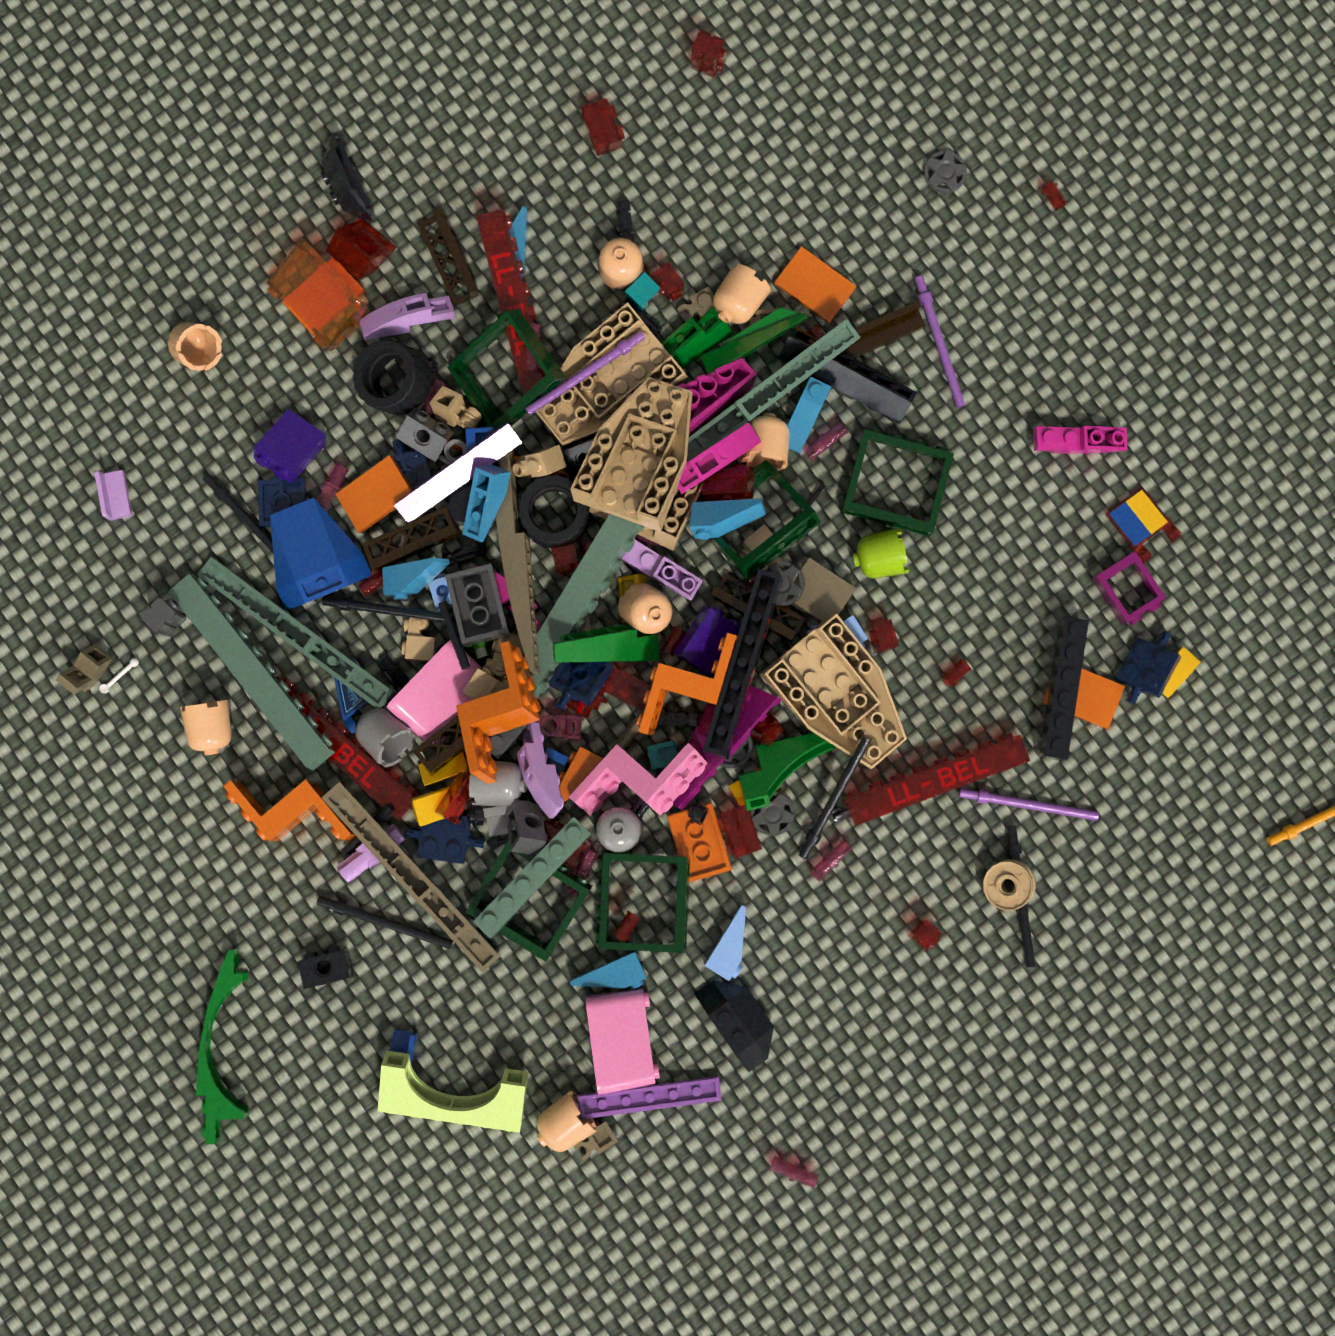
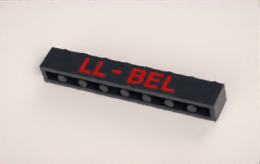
[703,569,783,760]

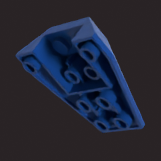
[270,497,372,610]

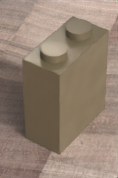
[786,557,856,623]

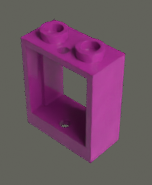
[1091,551,1166,626]

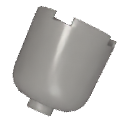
[355,708,415,767]
[469,760,527,806]
[596,806,642,853]

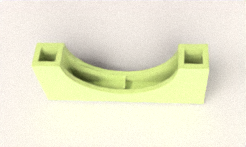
[378,1051,529,1133]

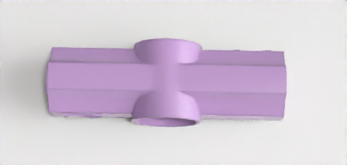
[336,824,406,883]

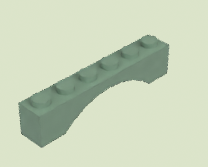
[473,817,592,939]

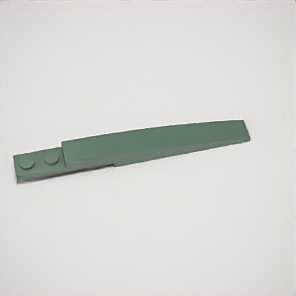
[686,319,861,463]
[197,557,395,708]

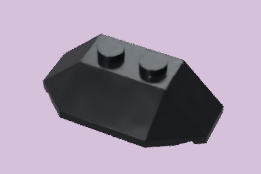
[321,132,377,222]
[694,980,774,1072]

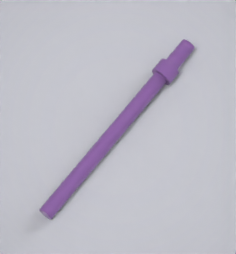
[914,275,965,408]
[525,331,645,415]
[958,788,1099,821]

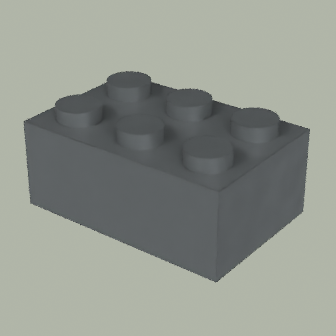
[445,564,510,647]

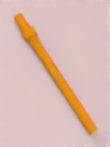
[1266,805,1335,846]

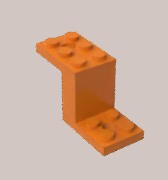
[637,633,738,735]
[456,641,541,784]
[223,779,356,841]

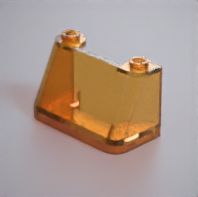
[266,239,370,351]

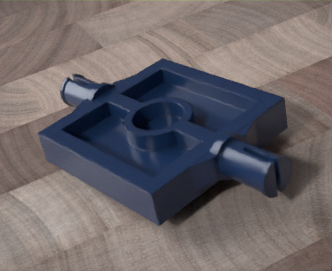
[392,439,432,516]
[258,477,307,527]
[1116,631,1181,705]
[548,662,614,710]
[404,815,485,865]

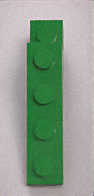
[739,731,837,811]

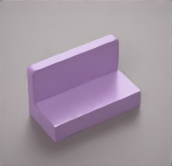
[94,470,133,521]

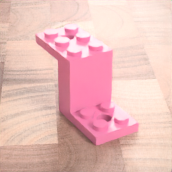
[569,743,708,816]

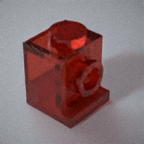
[650,262,685,301]
[551,544,579,575]
[869,617,899,654]
[750,713,784,746]
[908,919,941,952]

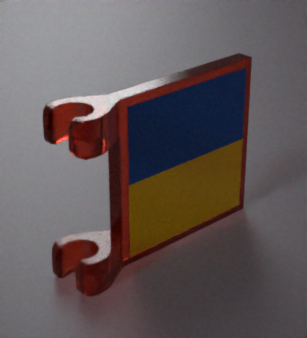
[1105,487,1181,563]

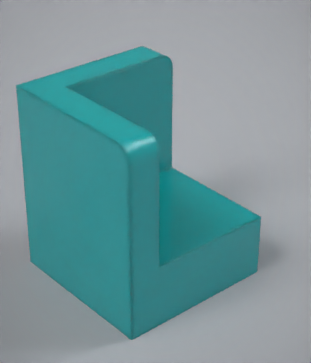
[625,272,660,310]
[647,740,677,770]

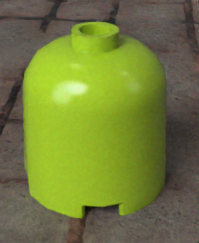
[853,527,909,579]

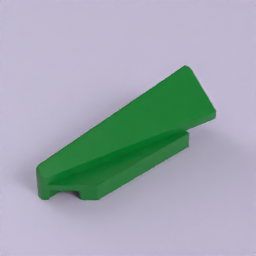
[661,307,733,370]
[701,308,809,374]
[553,624,659,663]

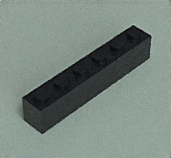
[778,326,917,424]
[1039,616,1089,761]

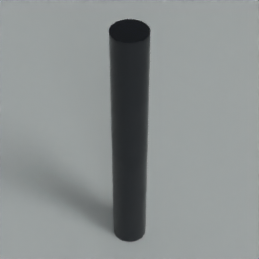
[438,601,471,670]
[343,803,395,855]

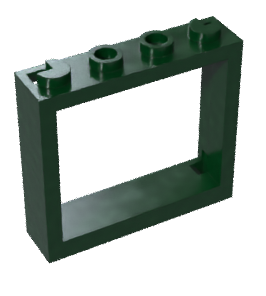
[447,309,566,429]
[841,428,954,537]
[709,460,820,581]
[466,840,593,962]
[595,853,690,953]

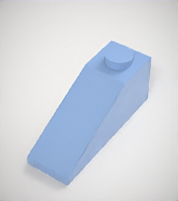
[704,904,746,981]

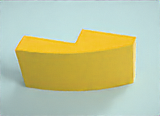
[1163,646,1201,698]

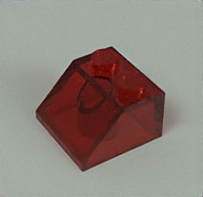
[326,218,396,280]

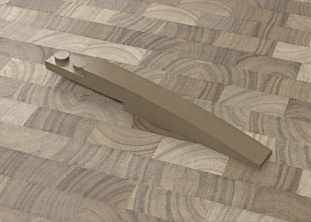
[496,449,540,675]
[322,782,500,973]

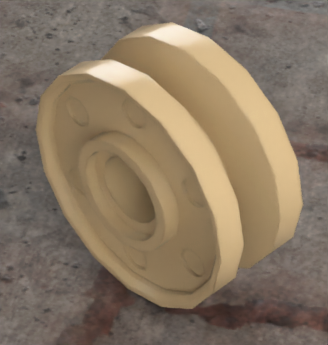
[983,859,1036,911]

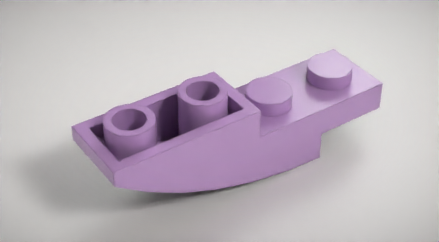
[359,293,455,340]
[622,539,703,601]
[517,722,564,818]

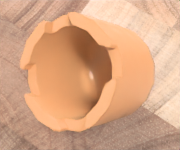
[598,238,644,290]
[713,264,771,324]
[168,322,222,371]
[741,413,790,471]
[618,583,673,634]
[180,700,232,755]
[536,1090,597,1152]

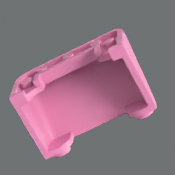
[387,640,482,748]
[586,987,660,1095]

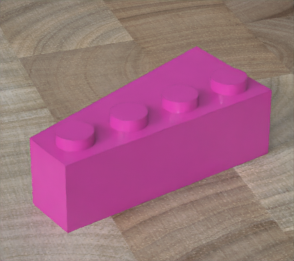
[678,358,757,437]

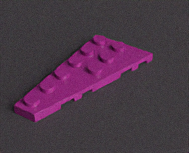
[673,686,781,810]

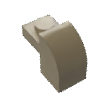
[56,644,112,695]

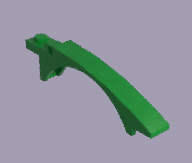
[196,948,249,1144]

